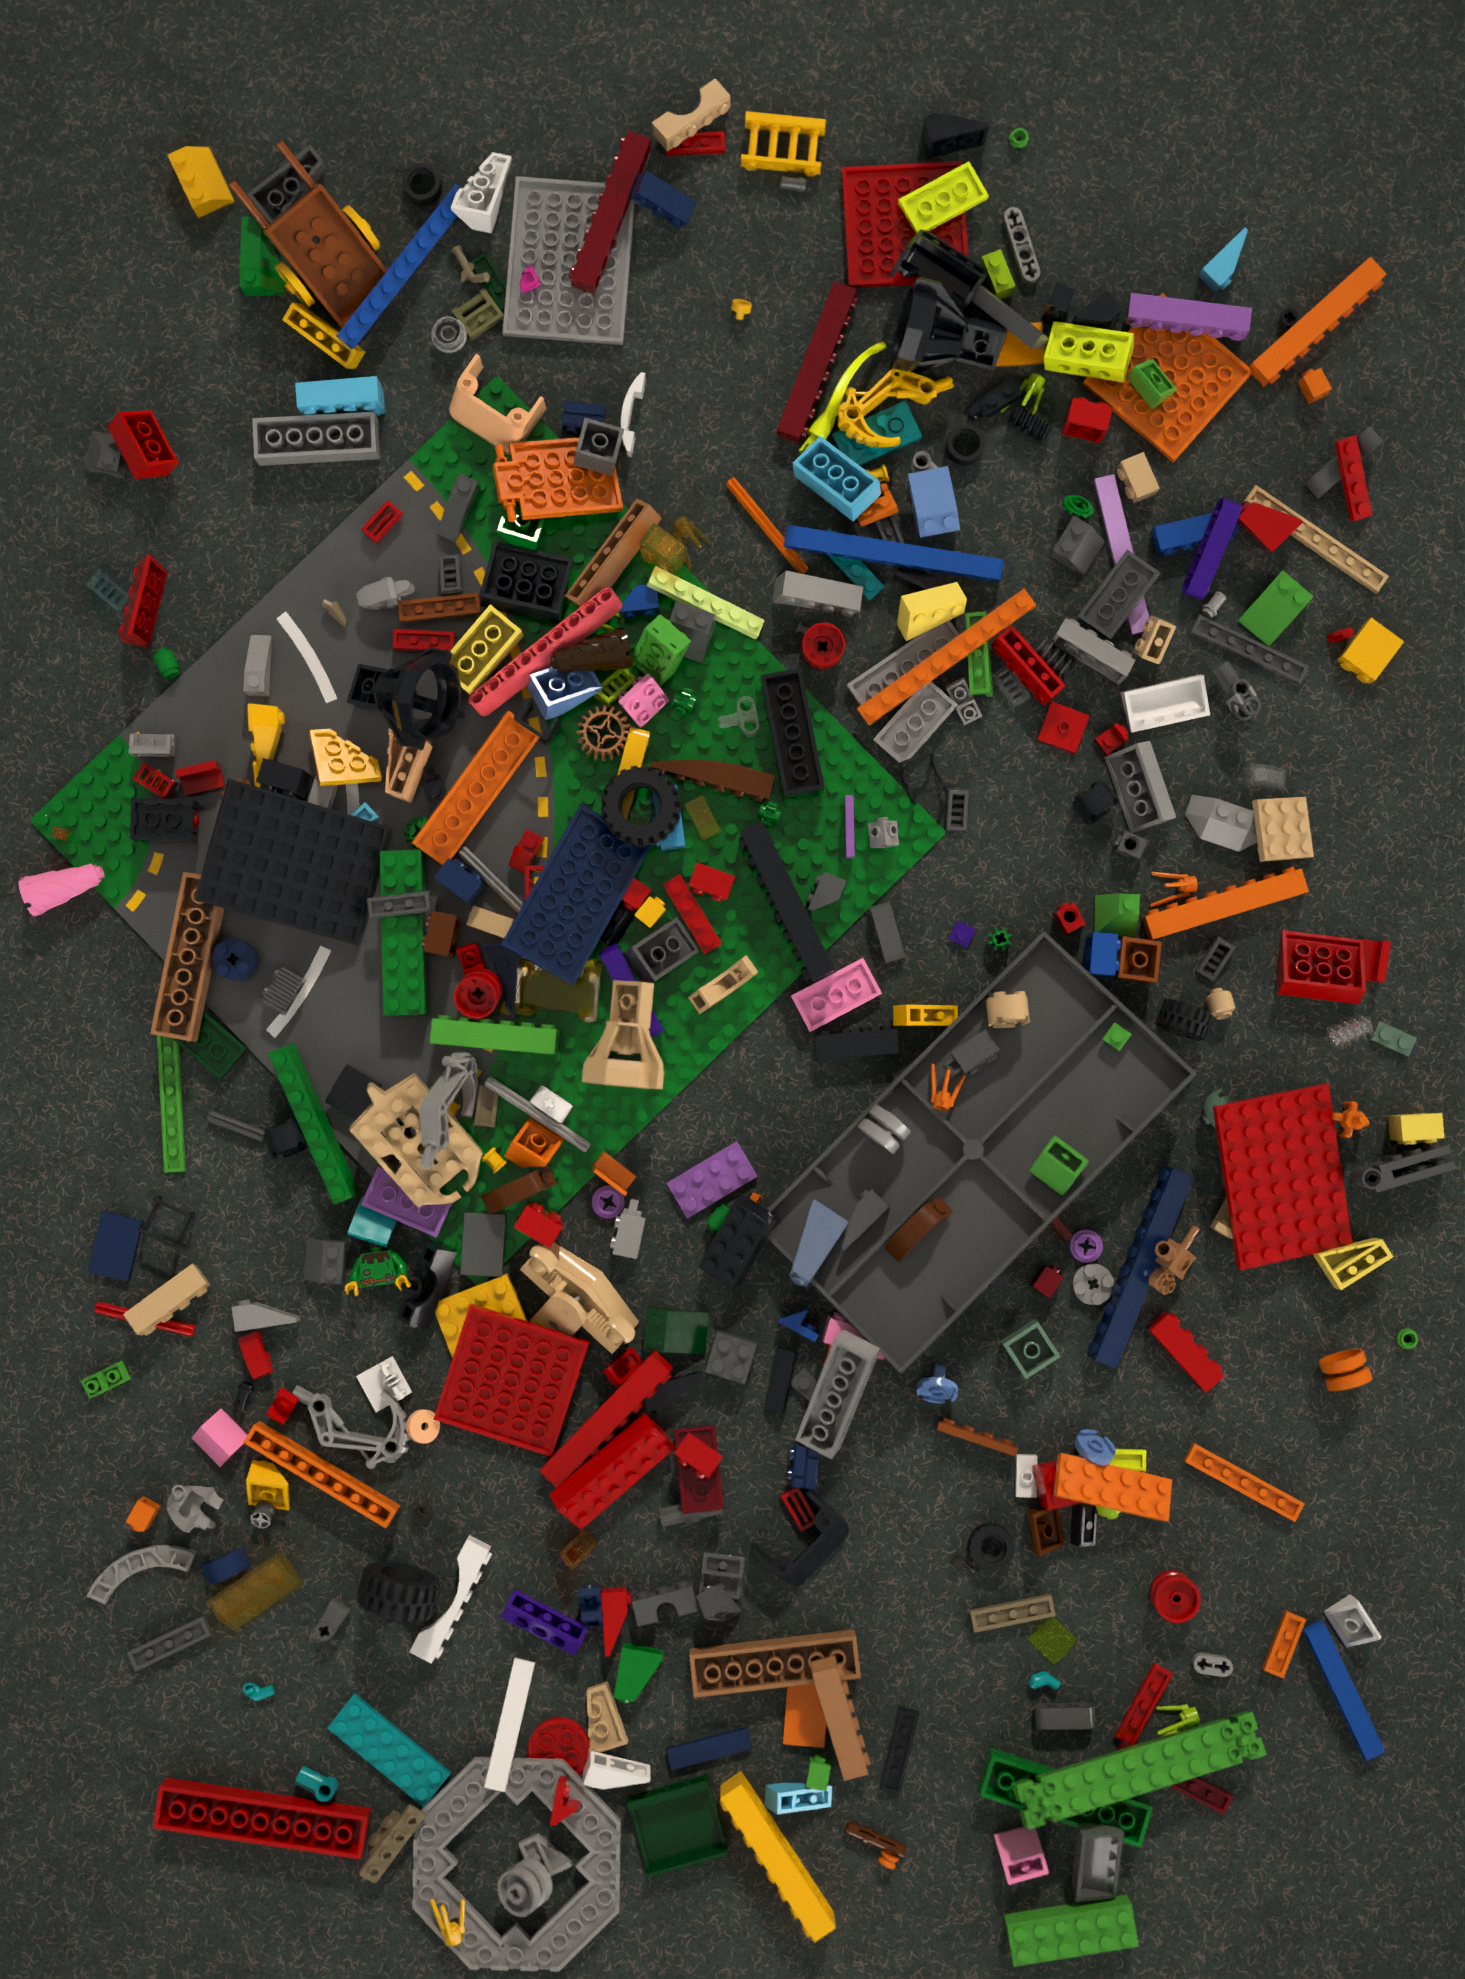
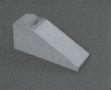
[243,635,272,696]
[232,1299,301,1332]

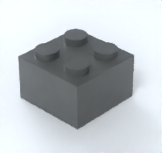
[573,418,624,476]
[705,1329,757,1384]

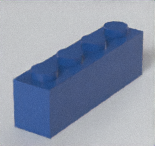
[1151,513,1239,556]

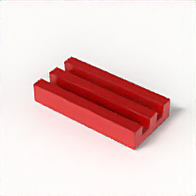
[361,500,404,544]
[780,1487,815,1532]

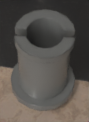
[781,176,807,193]

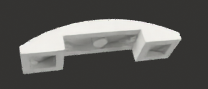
[621,372,646,457]

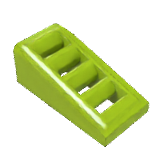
[593,669,637,709]

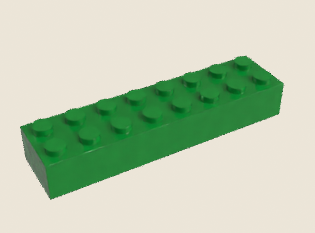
[380,850,429,1016]
[977,1747,1153,1848]

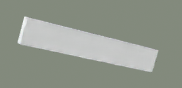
[485,1658,535,1792]

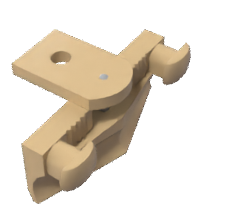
[520,1242,639,1354]

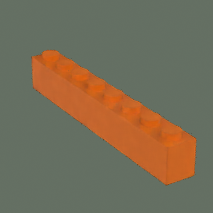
[1250,257,1386,387]
[1142,867,1309,940]

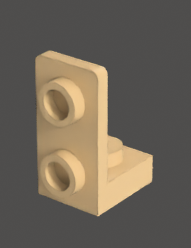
[1209,1198,1233,1239]

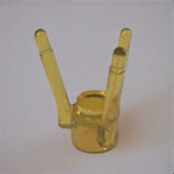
[673,516,712,570]

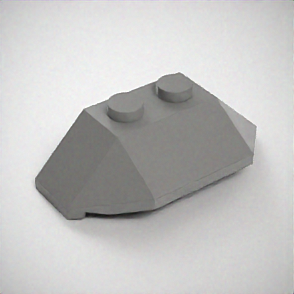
[1185,795,1257,852]

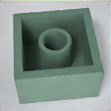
[1000,1319,1061,1379]

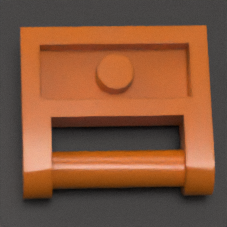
[857,482,899,527]

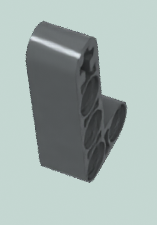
[1305,426,1384,499]

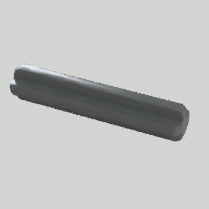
[207,1111,265,1141]

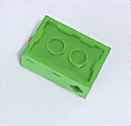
[632,614,691,687]

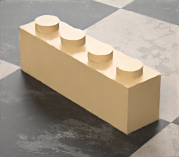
[123,1264,210,1336]

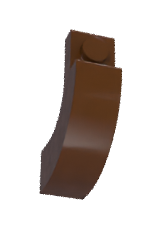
[481,1165,557,1215]
[885,1196,953,1263]

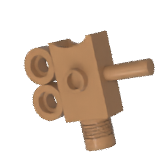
[1149,1225,1200,1295]

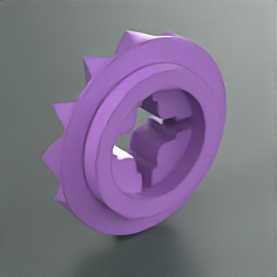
[592,1185,625,1218]
[1070,1230,1103,1263]

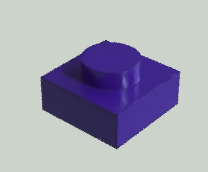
[948,920,976,948]

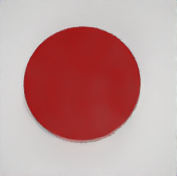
[528,1717,590,1775]

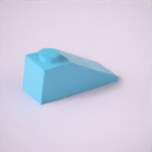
[1198,228,1248,293]
[765,1783,832,1814]

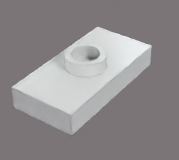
[1015,1454,1037,1498]

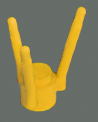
[430,1899,465,1946]

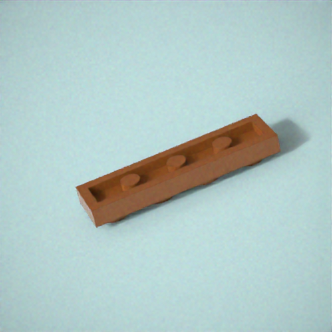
[398,592,482,623]
[935,1418,1018,1457]

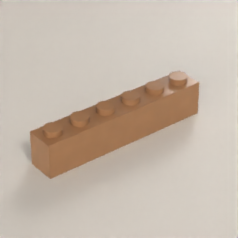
[565,499,662,609]
[811,1656,871,1781]

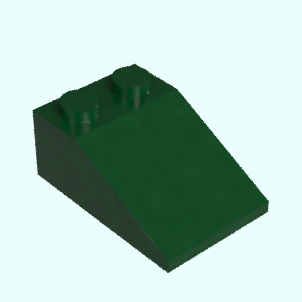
[643,1306,709,1354]

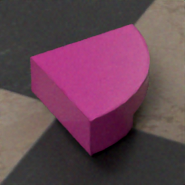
[520,265,541,294]

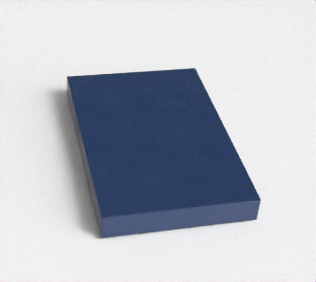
[88,1211,144,1281]

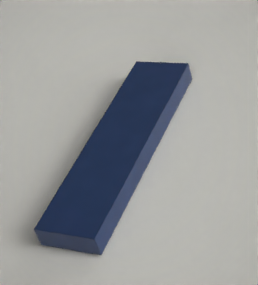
[666,1726,752,1770]

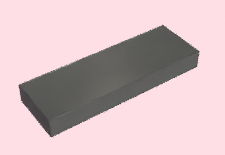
[367,891,432,919]

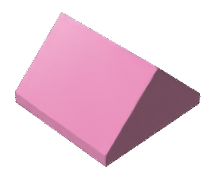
[192,1408,247,1467]

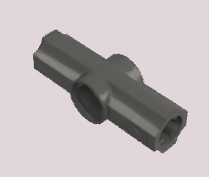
[659,1502,724,1527]

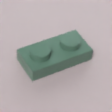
[1369,1021,1417,1057]

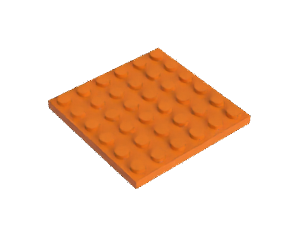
[1082,293,1254,463]

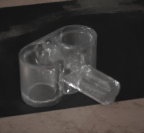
[718,696,759,737]

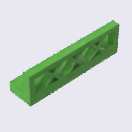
[965,611,993,697]

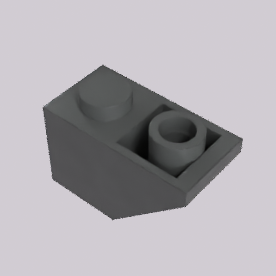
[806,872,846,912]

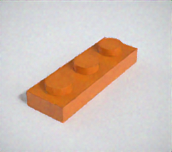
[1262,1610,1306,1678]

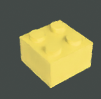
[1388,1113,1444,1145]

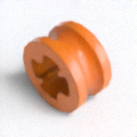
[878,1850,899,1869]

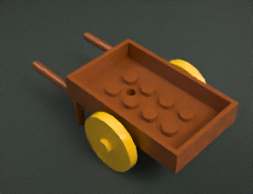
[229,140,387,329]

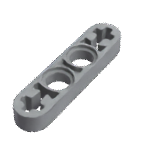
[1003,207,1040,284]

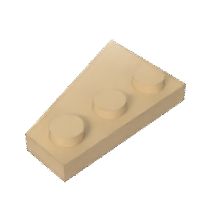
[587,1681,629,1754]

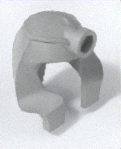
[167,1485,223,1533]

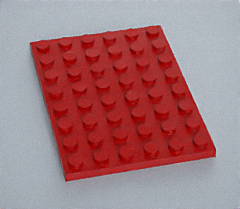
[1212,1083,1353,1270]

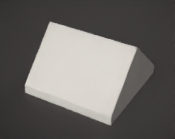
[1324,1595,1381,1648]

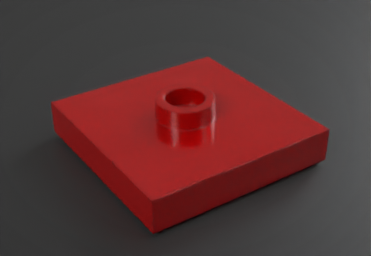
[1037,701,1090,754]

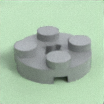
[1072,1263,1114,1305]

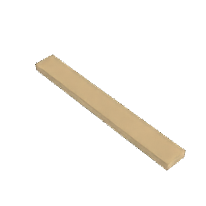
[1243,485,1389,594]

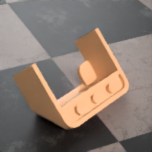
[449,354,547,455]

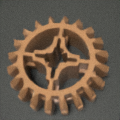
[577,706,631,761]

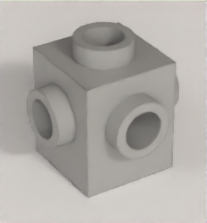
[868,817,899,848]

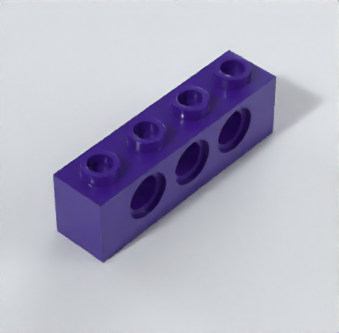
[501,1589,588,1655]

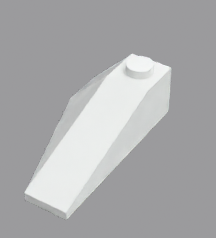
[451,152,512,233]

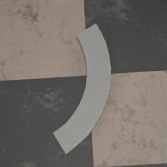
[86,1545,197,1605]

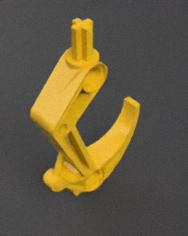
[837,368,954,448]

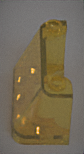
[515,957,603,1022]

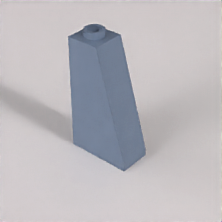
[789,1199,849,1287]

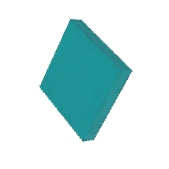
[347,1196,397,1247]

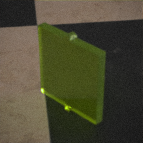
[1028,1617,1078,1665]

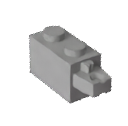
[610,1199,646,1259]

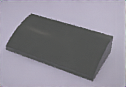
[971,286,1049,349]
[1071,1824,1124,1902]

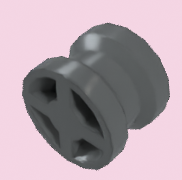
[250,1501,276,1528]

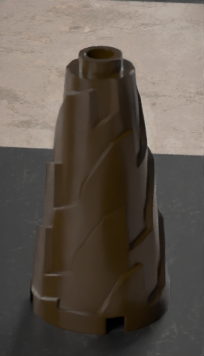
[550,627,632,672]

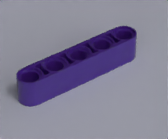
[1182,498,1242,600]
[599,943,664,1038]

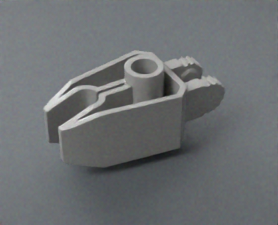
[356,577,415,610]

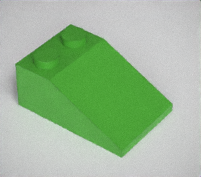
[1238,570,1314,647]

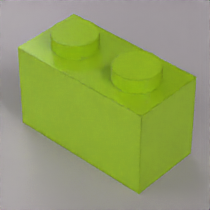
[980,249,1015,300]

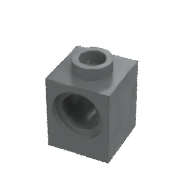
[1113,831,1148,861]

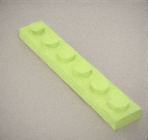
[647,566,764,640]

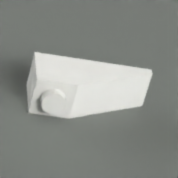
[583,1751,651,1789]

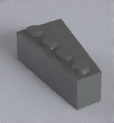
[247,144,326,224]

